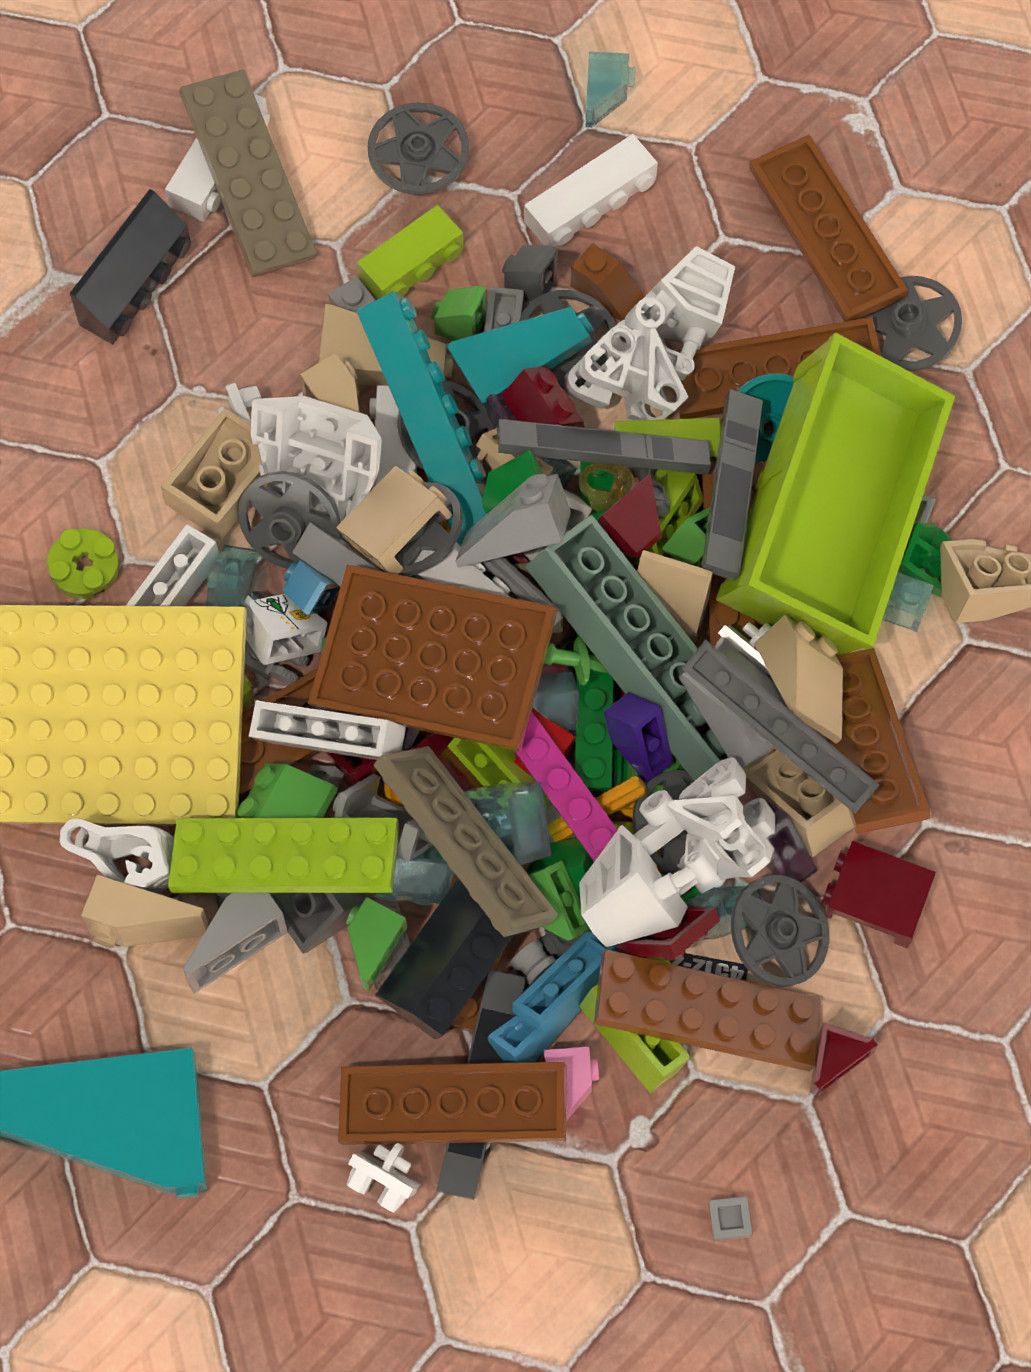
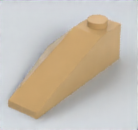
[940,539,1031,623]

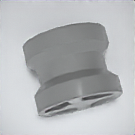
[511,939,556,986]

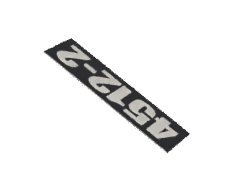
[670,953,748,981]

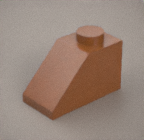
[570,243,645,322]

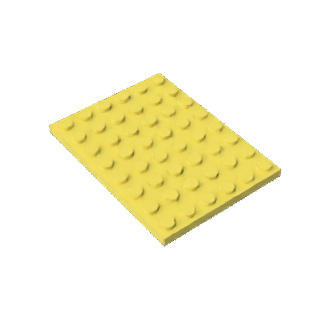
[0,605,247,826]

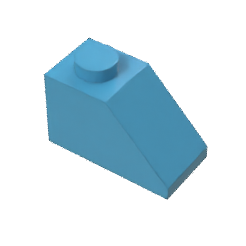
[282,560,340,615]

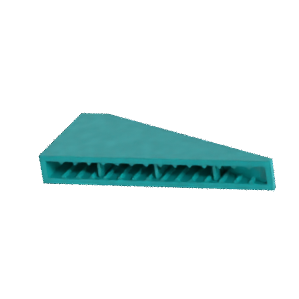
[0,1048,208,1199]

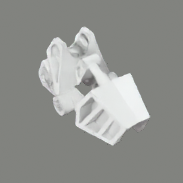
[564,246,735,420]
[579,757,775,947]

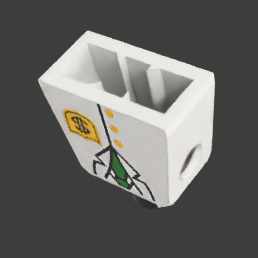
[244,591,327,665]

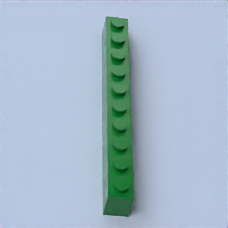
[575,461,616,797]

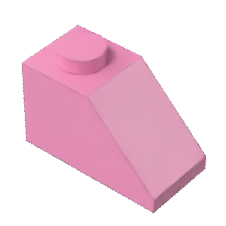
[544,1047,599,1121]

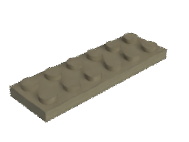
[179,69,317,277]
[374,746,558,937]

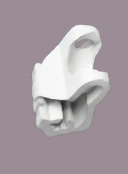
[60,818,174,893]

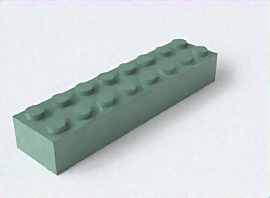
[525,514,749,781]

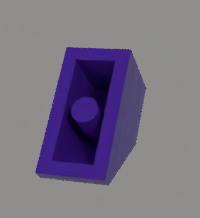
[603,692,673,783]

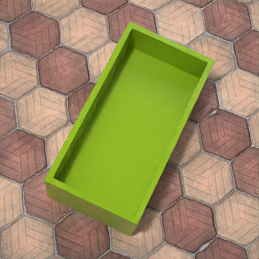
[716,332,955,655]

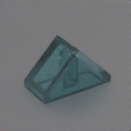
[532,672,579,736]

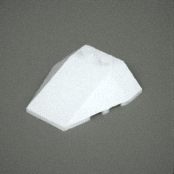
[251,396,382,543]

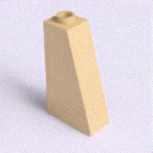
[319,304,453,386]

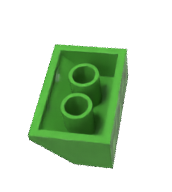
[237,763,338,818]

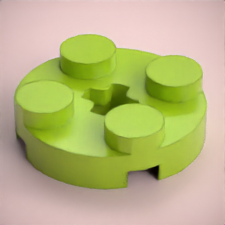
[47,528,120,599]

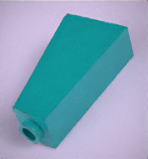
[446,307,594,410]

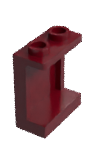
[821,841,936,949]

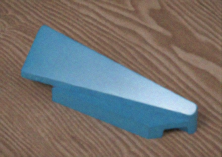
[488,931,618,1063]

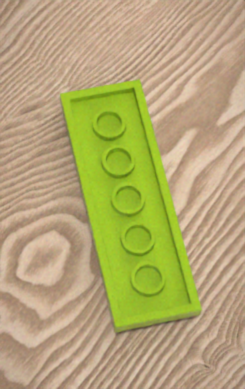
[168,818,399,893]

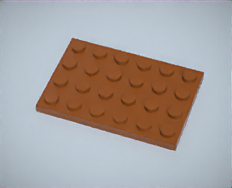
[308,564,558,752]

